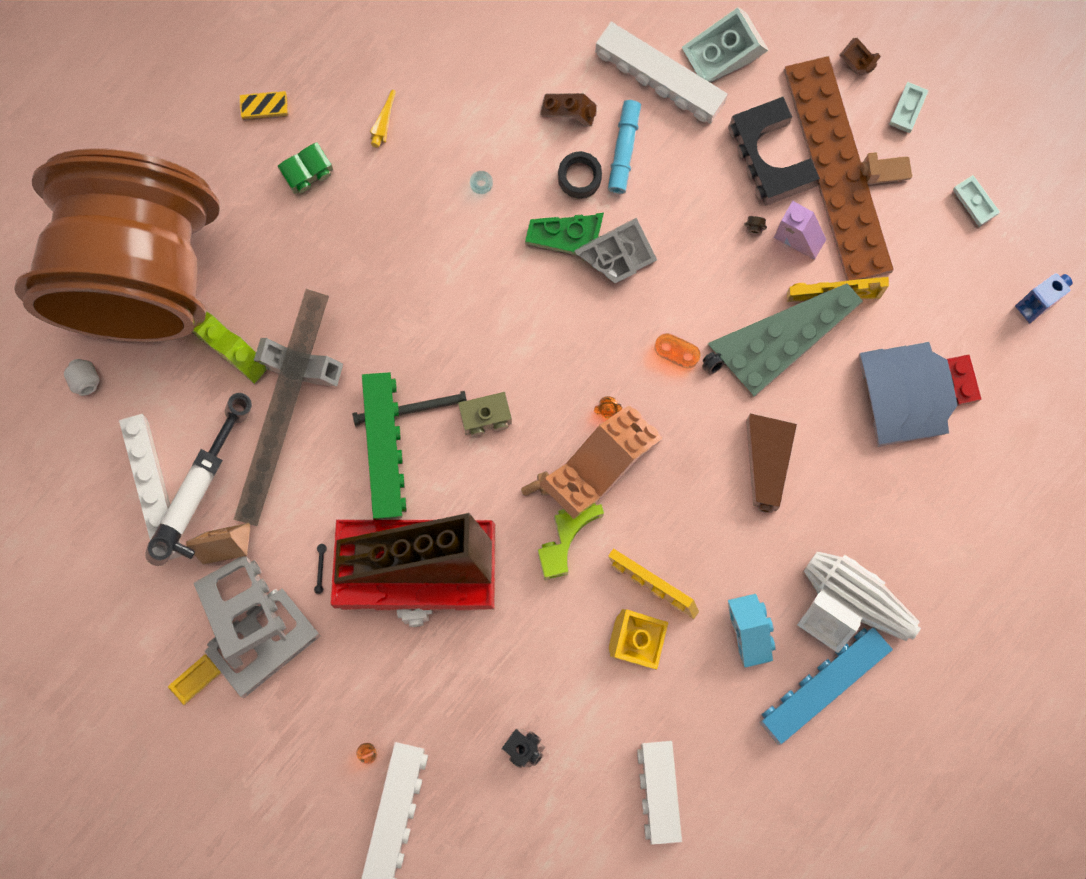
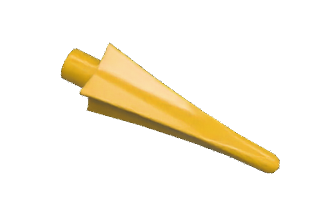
[370,89,396,148]

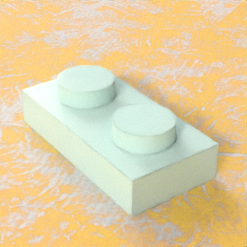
[889,82,929,133]
[952,175,1000,227]

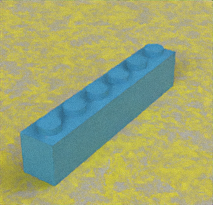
[759,627,893,745]

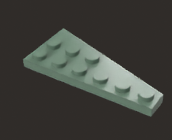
[708,283,863,397]

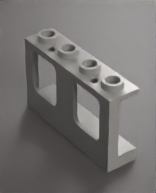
[194,556,287,669]
[205,589,321,698]

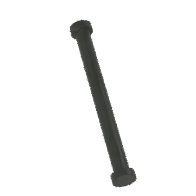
[352,390,467,427]

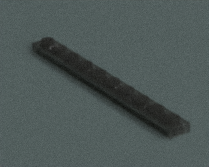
[233,289,329,526]

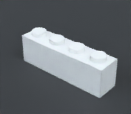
[637,741,682,845]

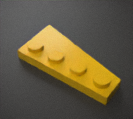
[786,277,889,302]
[608,548,699,619]

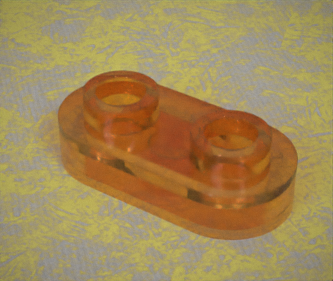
[654,333,700,368]

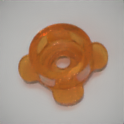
[594,396,622,419]

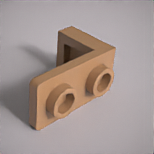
[861,152,913,184]

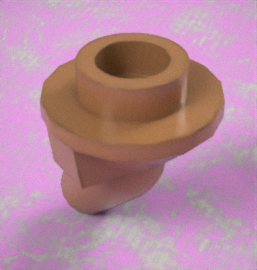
[521,471,549,496]

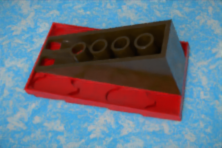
[330,513,496,611]

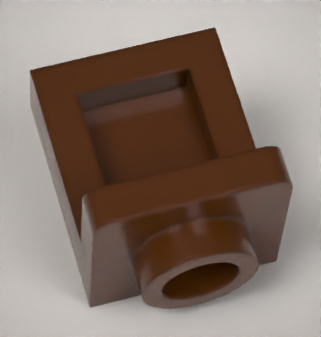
[839,37,881,74]

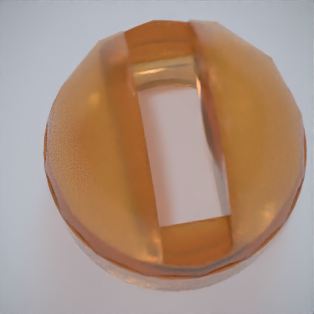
[356,743,377,764]

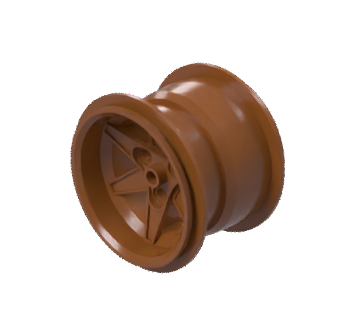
[14,149,220,342]

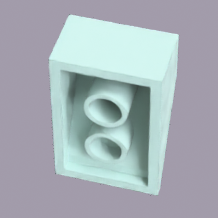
[682,7,769,83]

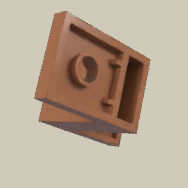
[539,405,663,519]

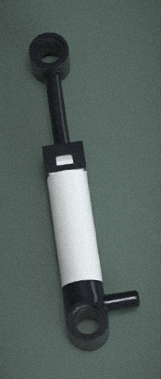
[145,393,252,566]

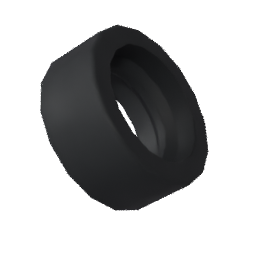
[558,151,602,199]

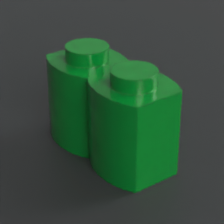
[277,142,334,193]

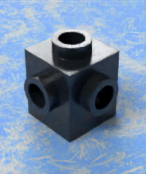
[501,729,545,768]

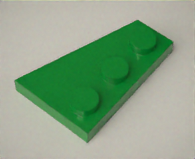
[525,213,604,256]

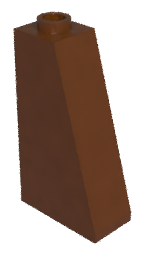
[746,413,797,513]

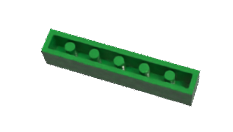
[362,372,407,520]

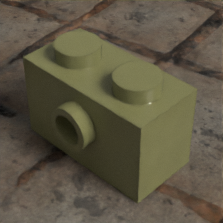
[458,392,512,437]

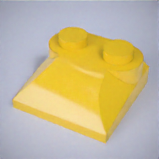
[609,609,669,670]

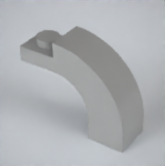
[254,338,343,386]

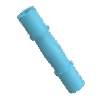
[608,100,641,194]

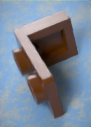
[540,93,597,126]

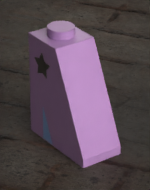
[774,201,826,260]

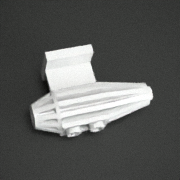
[797,552,921,653]

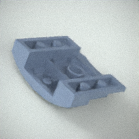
[859,342,957,447]

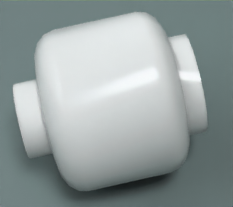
[64,359,100,396]

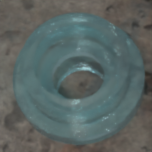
[470,171,493,194]

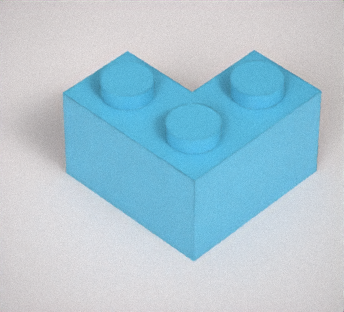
[728,594,776,667]

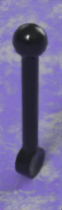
[314,544,327,594]

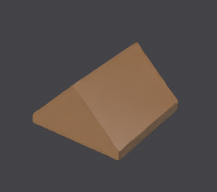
[186,523,250,565]

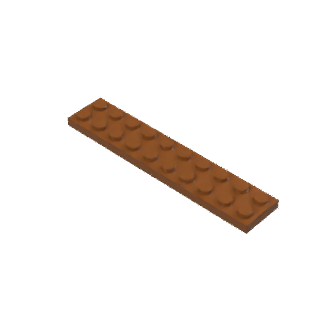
[784,56,894,281]

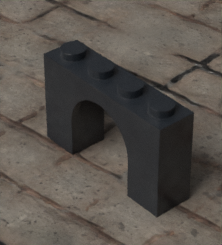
[728,97,820,206]

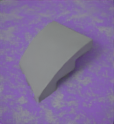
[575,217,657,283]

